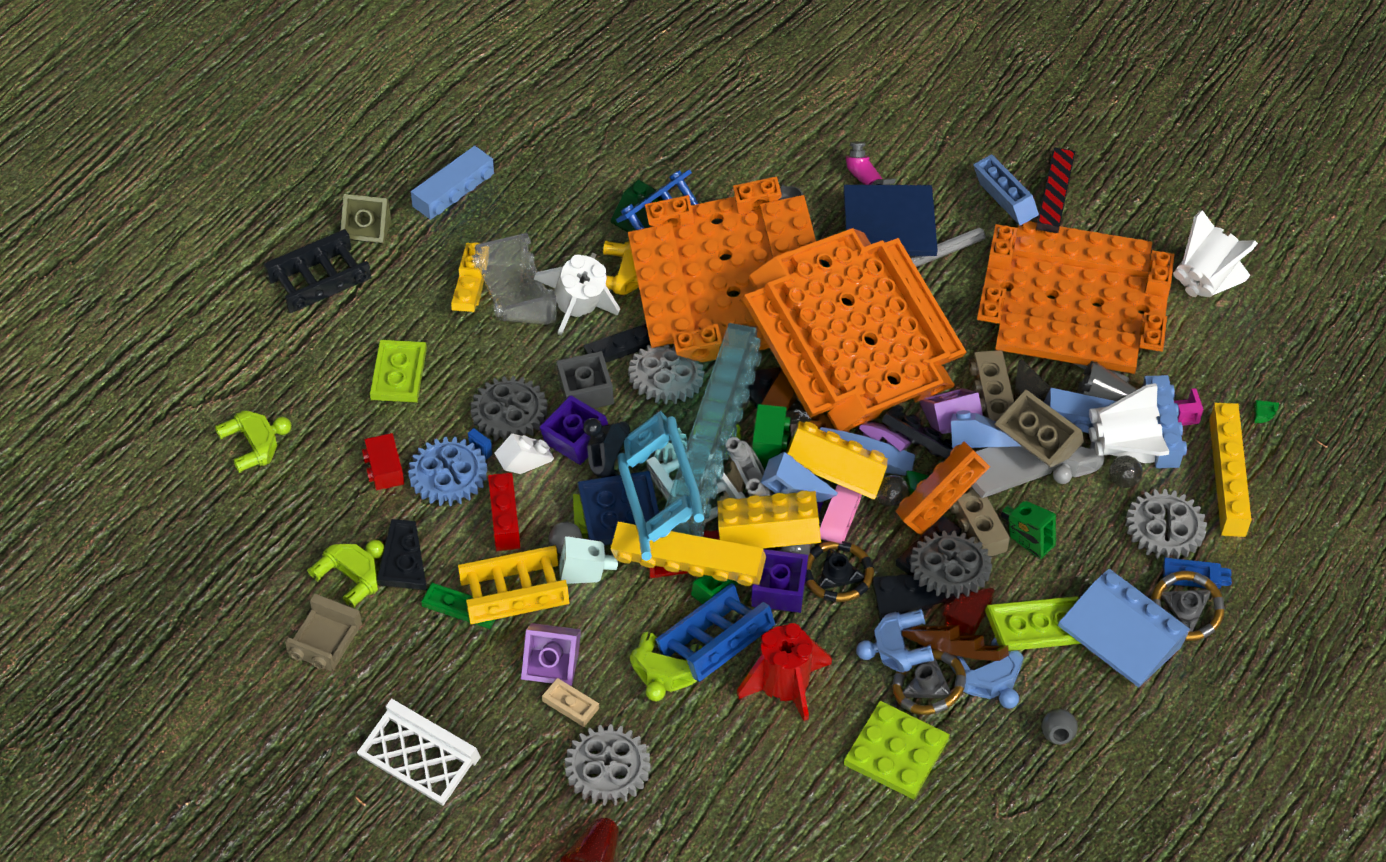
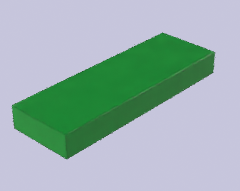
[421,582,496,629]

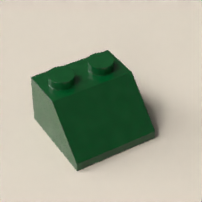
[611,179,663,233]

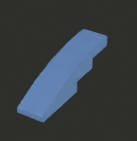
[820,427,915,476]

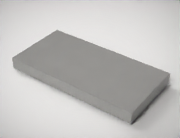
[972,446,1054,498]

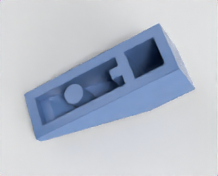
[951,410,1021,448]

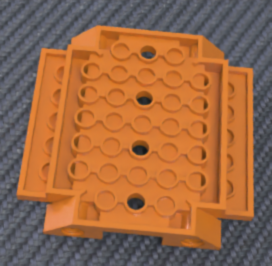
[628,177,822,362]
[977,221,1175,374]
[742,228,966,431]

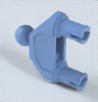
[856,608,934,672]
[950,638,1024,709]

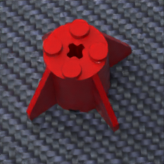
[737,623,832,721]

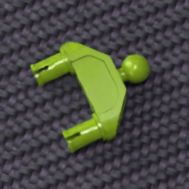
[214,411,292,473]
[307,540,385,608]
[630,632,703,701]

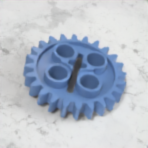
[408,437,487,506]

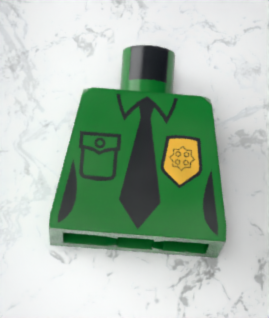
[1001,501,1056,559]

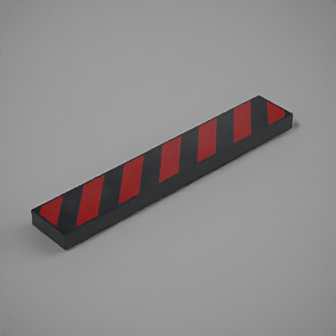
[1036,147,1075,233]

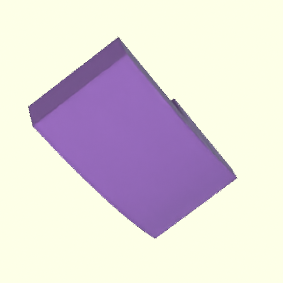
[859,422,912,452]

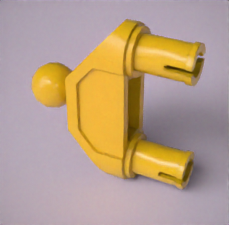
[603,240,639,295]

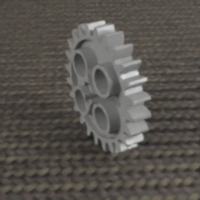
[628,345,704,404]
[1125,489,1207,559]
[565,724,650,806]

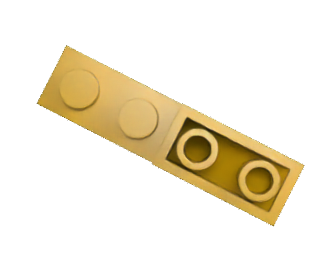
[451,242,489,312]

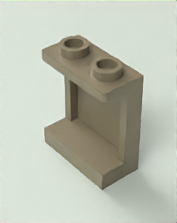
[285,594,362,672]

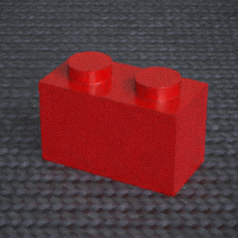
[362,433,404,491]

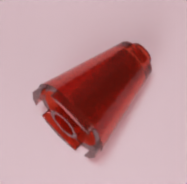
[559,818,619,862]

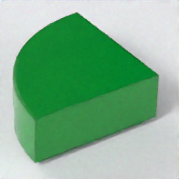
[1254,400,1279,423]

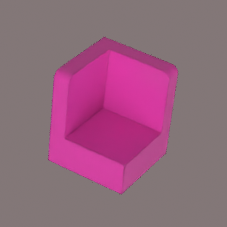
[1174,388,1204,426]

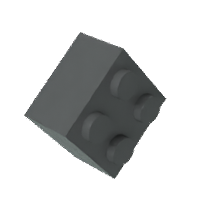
[556,351,614,408]

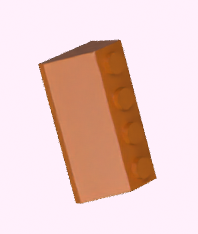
[895,441,990,536]

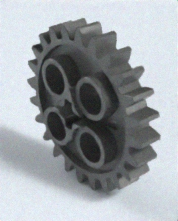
[471,376,548,442]
[910,531,992,598]

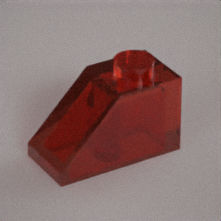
[943,588,995,635]

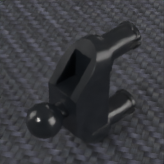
[583,418,631,478]

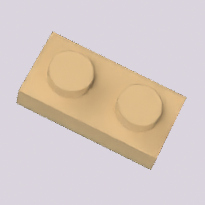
[542,678,599,727]

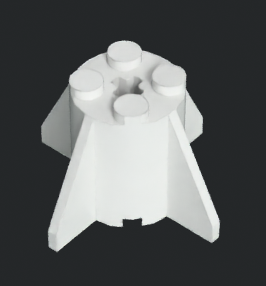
[1173,210,1258,297]
[534,253,620,335]
[1089,383,1169,463]

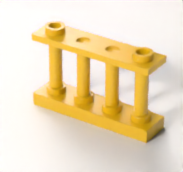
[458,545,569,624]

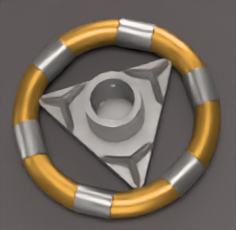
[1151,571,1225,641]
[892,650,966,715]

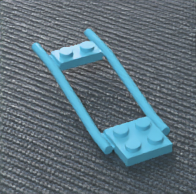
[617,411,704,561]

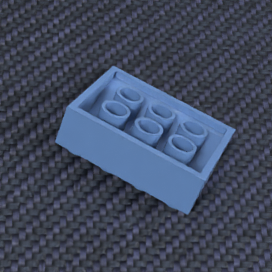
[1058,569,1190,688]

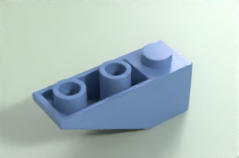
[761,452,838,502]

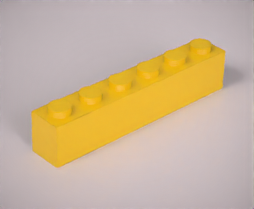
[1209,403,1251,537]
[611,522,766,586]

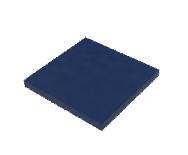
[843,185,938,256]

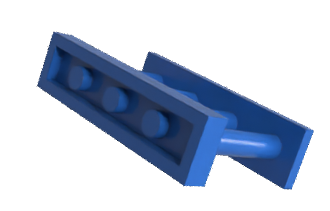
[616,169,699,230]
[656,583,776,682]

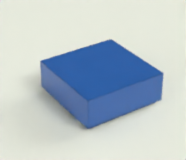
[468,428,492,460]

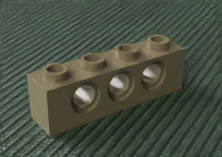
[969,350,1014,422]
[949,486,1010,556]

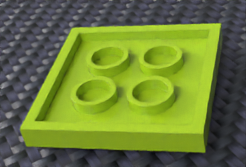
[844,701,950,800]

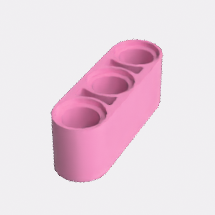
[820,484,862,544]

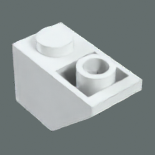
[494,434,554,474]

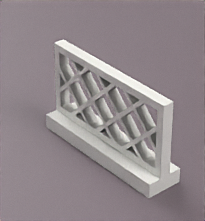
[357,698,481,806]

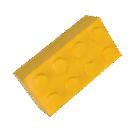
[717,491,821,548]

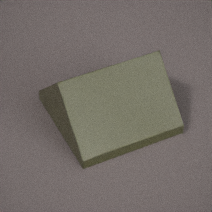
[341,194,391,243]

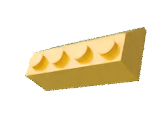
[786,421,888,500]

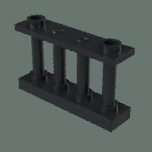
[264,229,371,313]

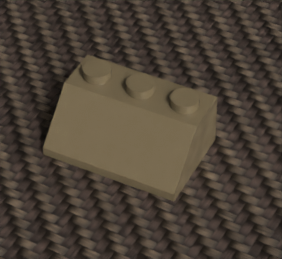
[995,390,1084,467]

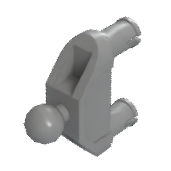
[726,437,773,496]
[1053,441,1104,484]

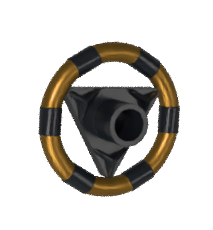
[805,541,874,602]

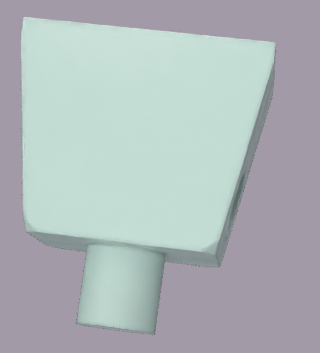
[559,537,618,584]

